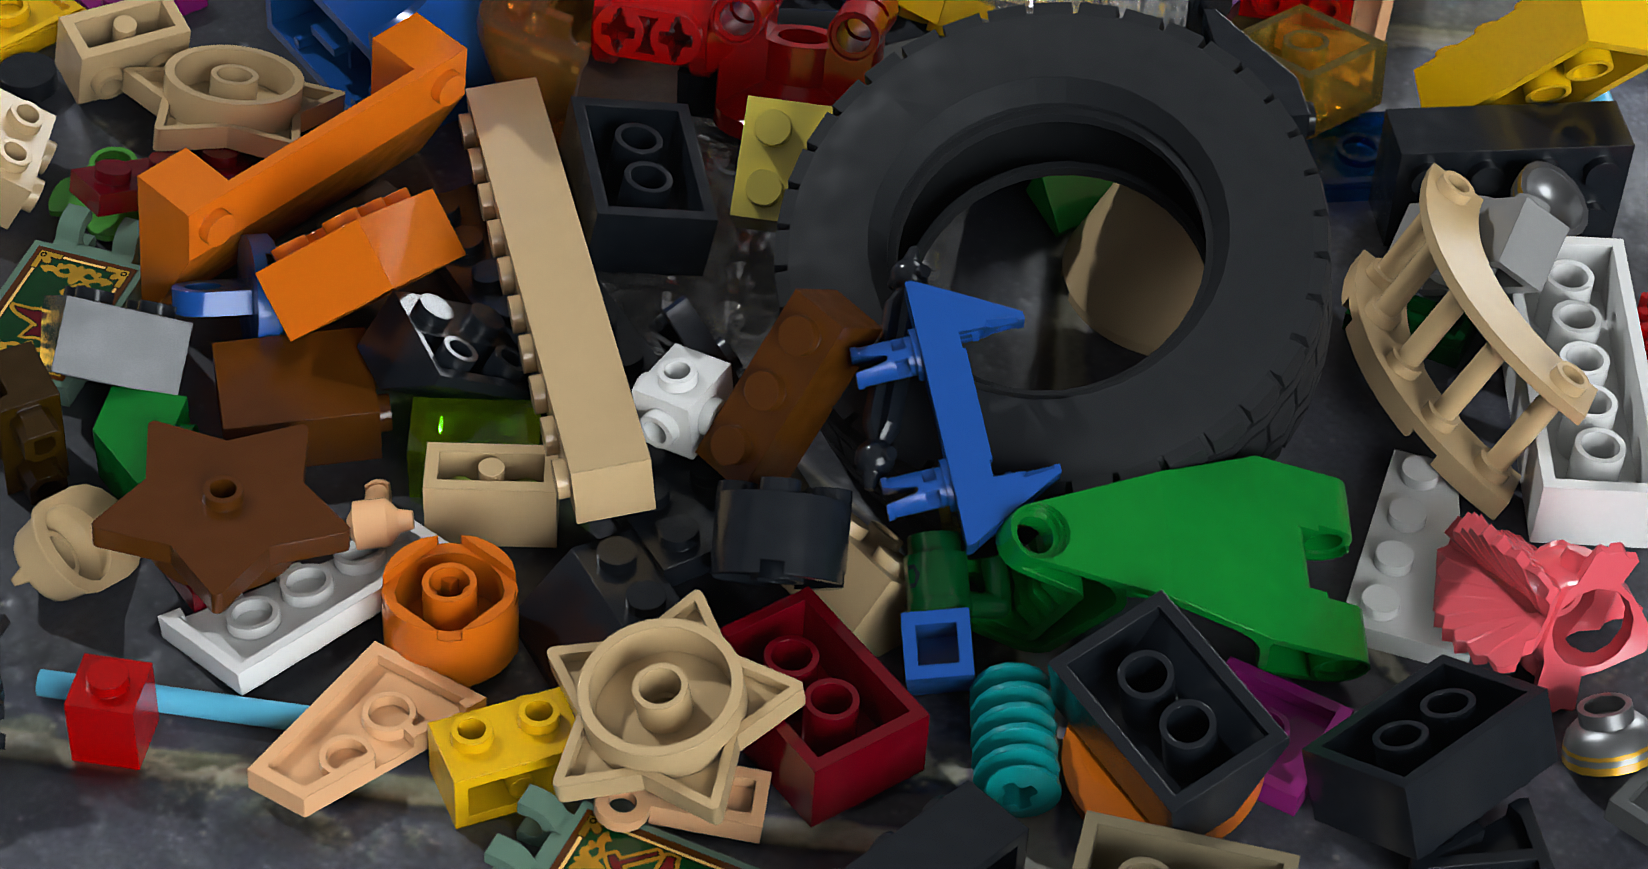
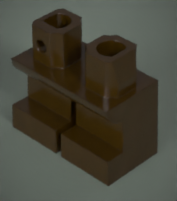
[0,341,70,505]

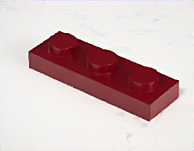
[69,148,254,217]

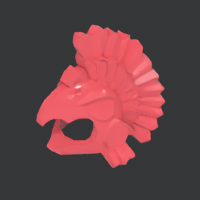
[1433,511,1648,713]

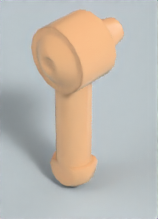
[346,479,415,550]

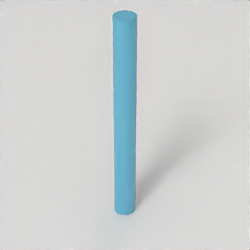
[36,669,310,730]

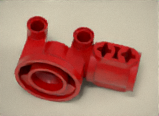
[591,0,899,140]

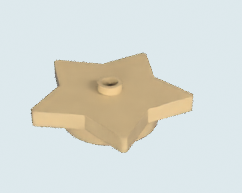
[122,45,346,158]
[547,590,806,825]

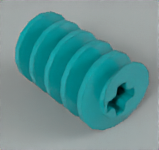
[969,662,1062,818]

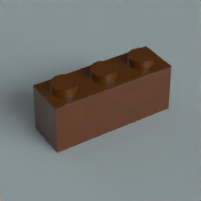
[695,288,884,489]

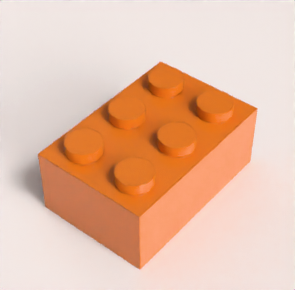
[255,187,467,342]

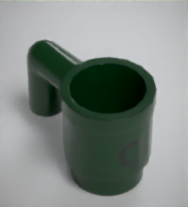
[903,530,1011,619]

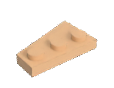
[247,641,487,818]

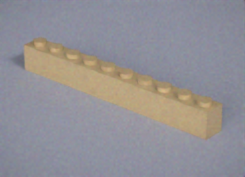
[458,77,656,524]

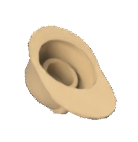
[11,484,141,601]

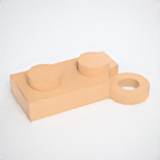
[593,766,772,844]

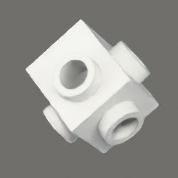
[631,343,733,460]

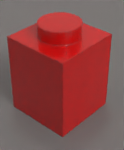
[64,653,159,770]

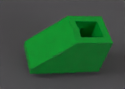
[93,386,199,500]

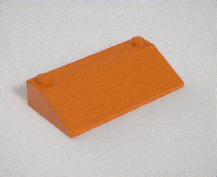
[137,12,467,305]

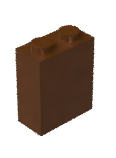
[212,326,393,467]

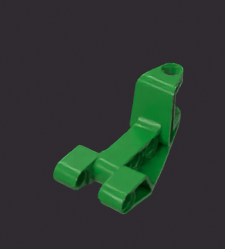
[968,455,1370,682]

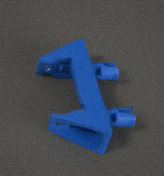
[849,281,1062,555]

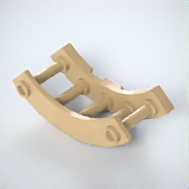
[1341,163,1598,521]

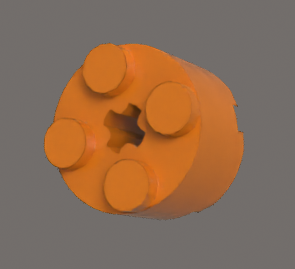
[381,535,519,689]

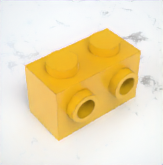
[427,687,575,829]

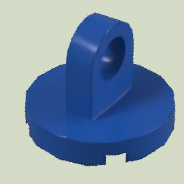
[172,233,283,339]

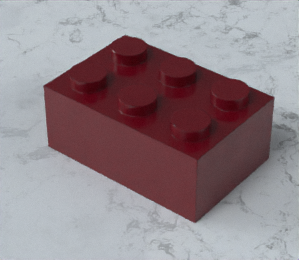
[720,586,930,828]

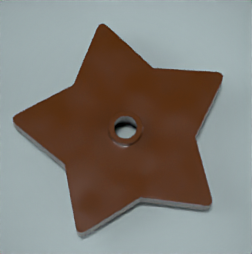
[91,421,350,614]

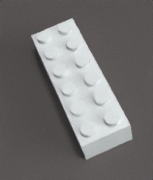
[1502,236,1648,548]

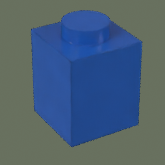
[900,607,976,696]

